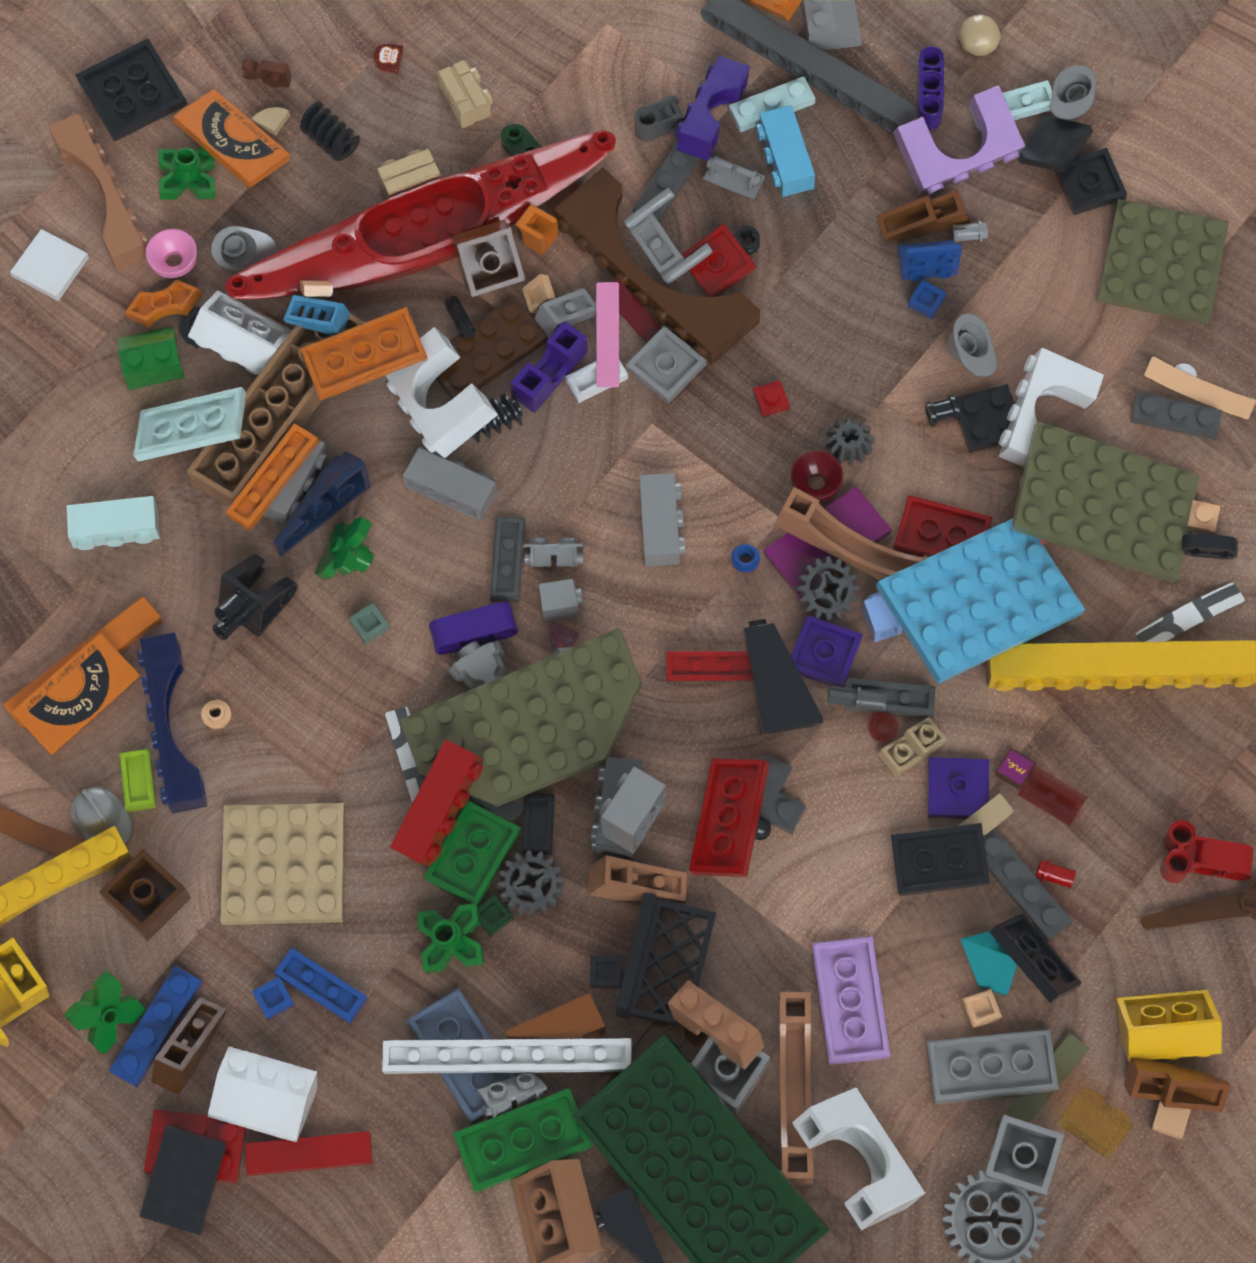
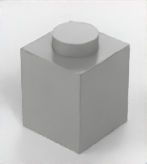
[538,579,583,622]

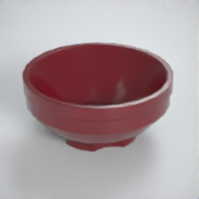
[791,451,844,502]

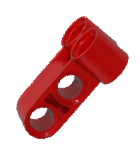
[1160,820,1254,883]

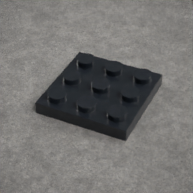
[75,38,187,142]

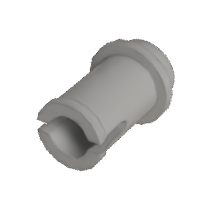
[953,220,988,242]

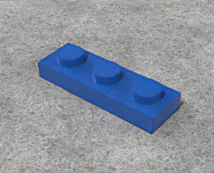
[274,948,368,1024]

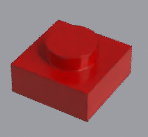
[753,380,790,417]

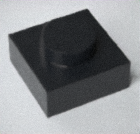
[590,955,621,989]

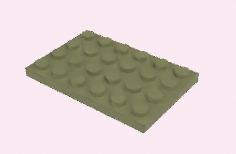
[1011,421,1199,583]

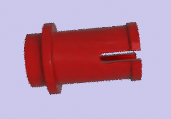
[1035,859,1076,889]

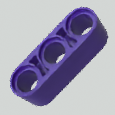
[917,46,944,130]
[429,602,518,655]

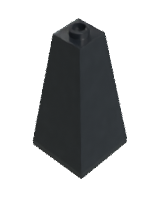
[743,619,824,735]

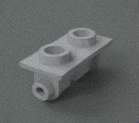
[703,156,765,200]
[524,538,583,567]
[477,1073,547,1118]

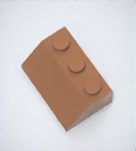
[511,1159,602,1263]

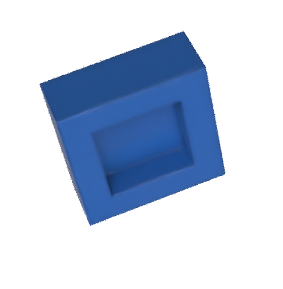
[908,280,947,319]
[252,977,294,1020]

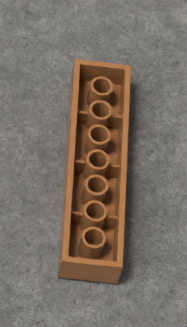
[186,297,366,508]

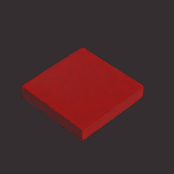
[682,223,757,297]

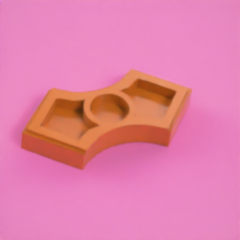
[124,279,202,328]

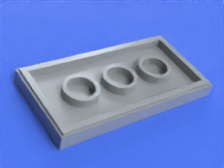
[926,1028,1059,1105]

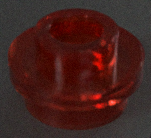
[868,713,898,742]

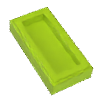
[119,749,156,812]

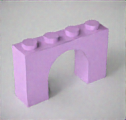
[893,85,1025,195]

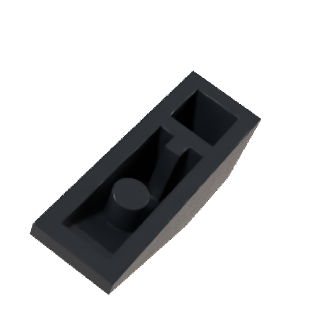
[593,1188,664,1263]

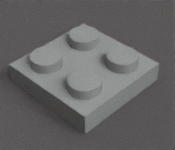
[626,326,707,404]

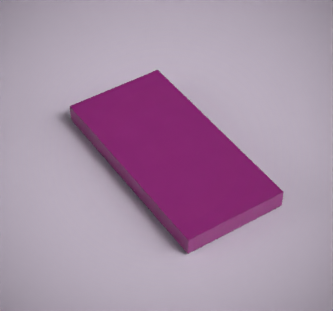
[763,487,892,597]

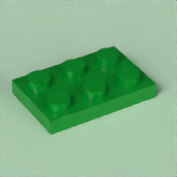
[424,800,521,906]

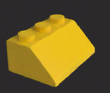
[1116,990,1222,1062]

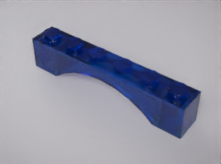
[137,632,208,814]

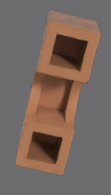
[668,980,764,1070]

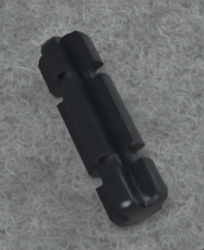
[444,296,476,338]

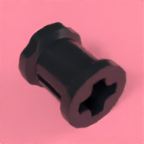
[924,394,960,427]

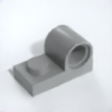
[535,288,596,338]

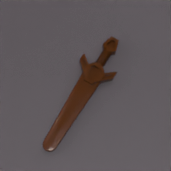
[1141,877,1256,930]

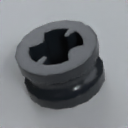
[735,226,760,255]

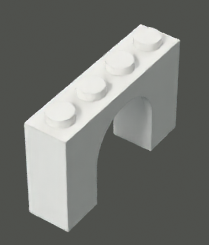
[385,327,498,458]
[999,348,1104,468]
[792,1087,925,1231]

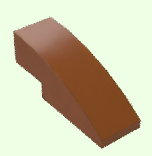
[876,190,970,242]
[1124,1058,1230,1112]

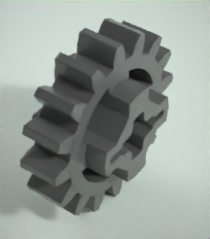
[794,556,859,620]
[498,850,564,918]

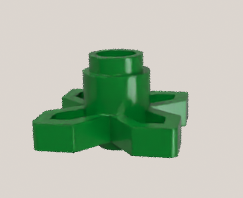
[158,148,216,200]
[315,517,374,580]
[417,903,485,974]
[64,971,146,1054]

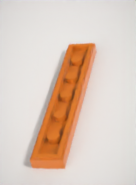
[3,597,163,729]

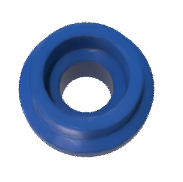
[731,544,760,573]

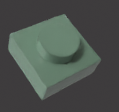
[349,603,390,645]

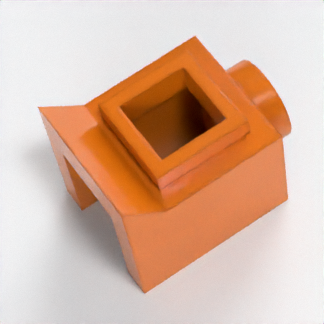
[515,204,558,256]

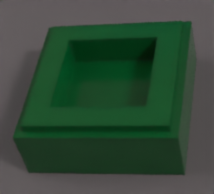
[478,894,514,938]

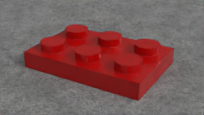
[144,1109,247,1184]

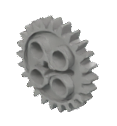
[942,1170,1046,1263]

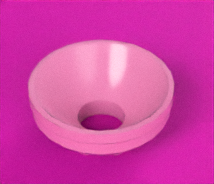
[146,229,197,278]

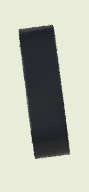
[1182,533,1238,560]

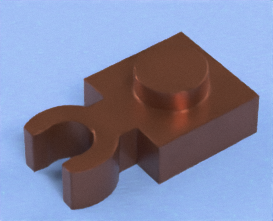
[241,59,292,88]

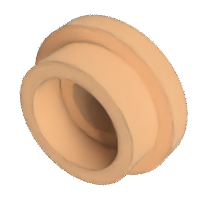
[201,700,231,729]

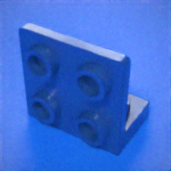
[897,240,962,281]

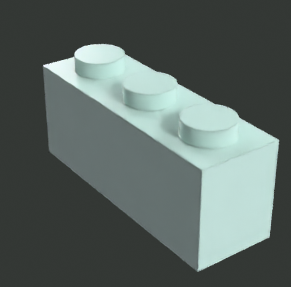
[66,496,160,550]

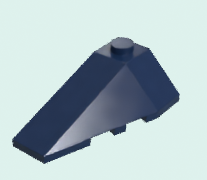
[274,452,371,557]

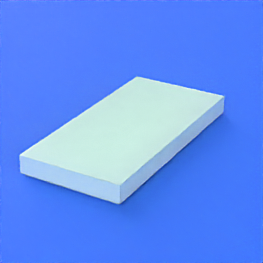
[133,387,246,462]

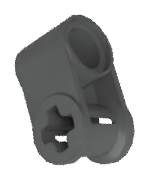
[634,95,686,142]

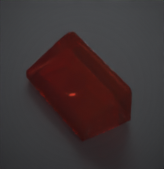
[1018,767,1088,826]

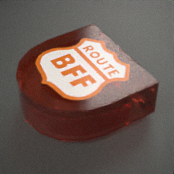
[373,43,404,74]

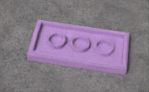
[812,936,891,1065]

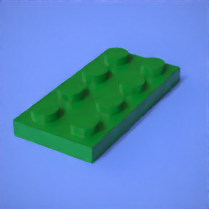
[453,1088,592,1194]

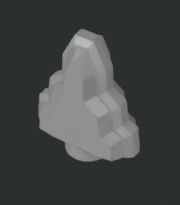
[448,641,506,690]

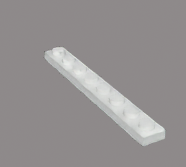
[382,1038,632,1074]

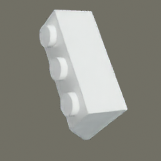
[188,290,292,375]
[208,1046,318,1143]

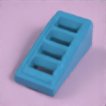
[283,295,350,336]

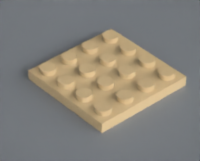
[220,803,345,925]

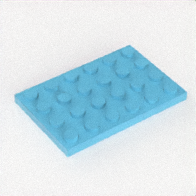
[876,519,1085,684]

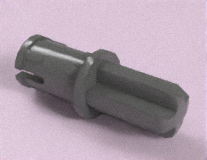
[827,686,888,712]

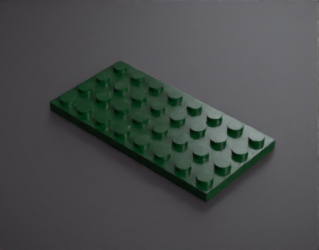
[572,1034,830,1263]

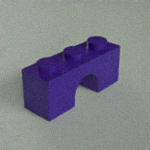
[511,321,588,413]

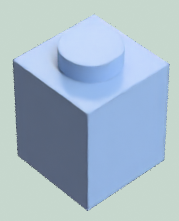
[862,593,902,642]

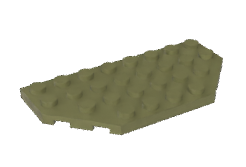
[400,628,642,807]

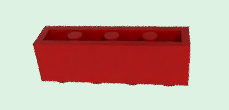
[390,739,484,867]

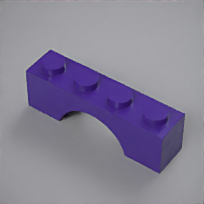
[675,56,750,161]

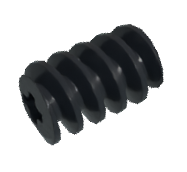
[300,101,360,161]
[471,390,523,443]

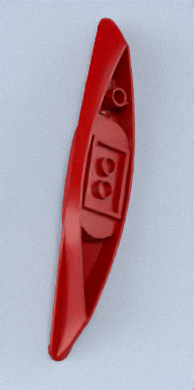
[225,130,616,300]

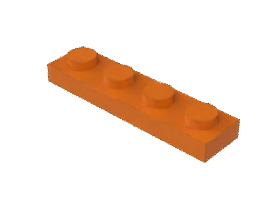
[226,423,319,531]

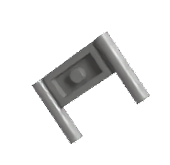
[623,187,713,285]

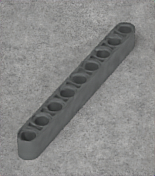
[700,0,918,135]

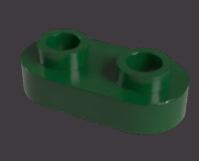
[501,124,542,156]

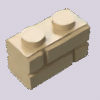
[436,60,493,128]
[377,149,441,199]

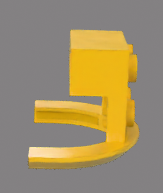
[0,937,50,1047]

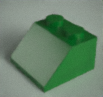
[118,326,185,390]

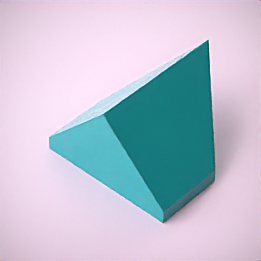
[960,930,1017,996]

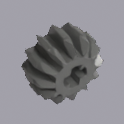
[825,416,874,467]

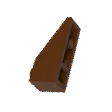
[152,997,227,1095]

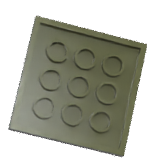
[1097,199,1229,325]

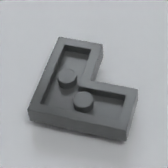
[760,754,806,835]

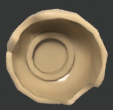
[957,14,1001,56]

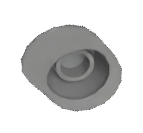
[1051,65,1096,120]
[211,226,277,272]
[948,313,997,377]
[71,787,132,844]

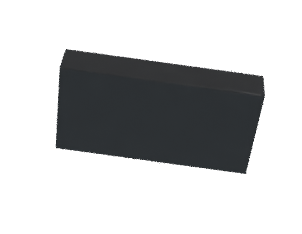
[522,794,555,855]

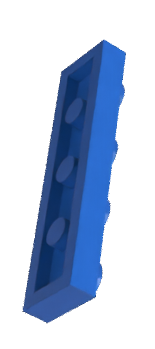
[109,966,202,1088]

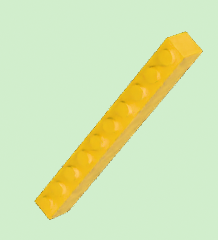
[987,640,1256,691]

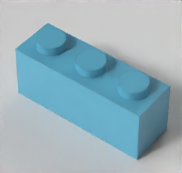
[756,105,815,197]

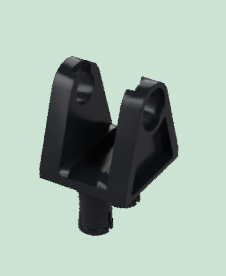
[213,554,298,640]

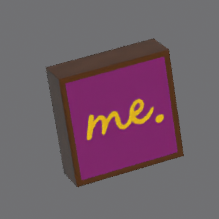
[994,748,1036,790]

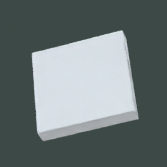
[10,229,89,301]

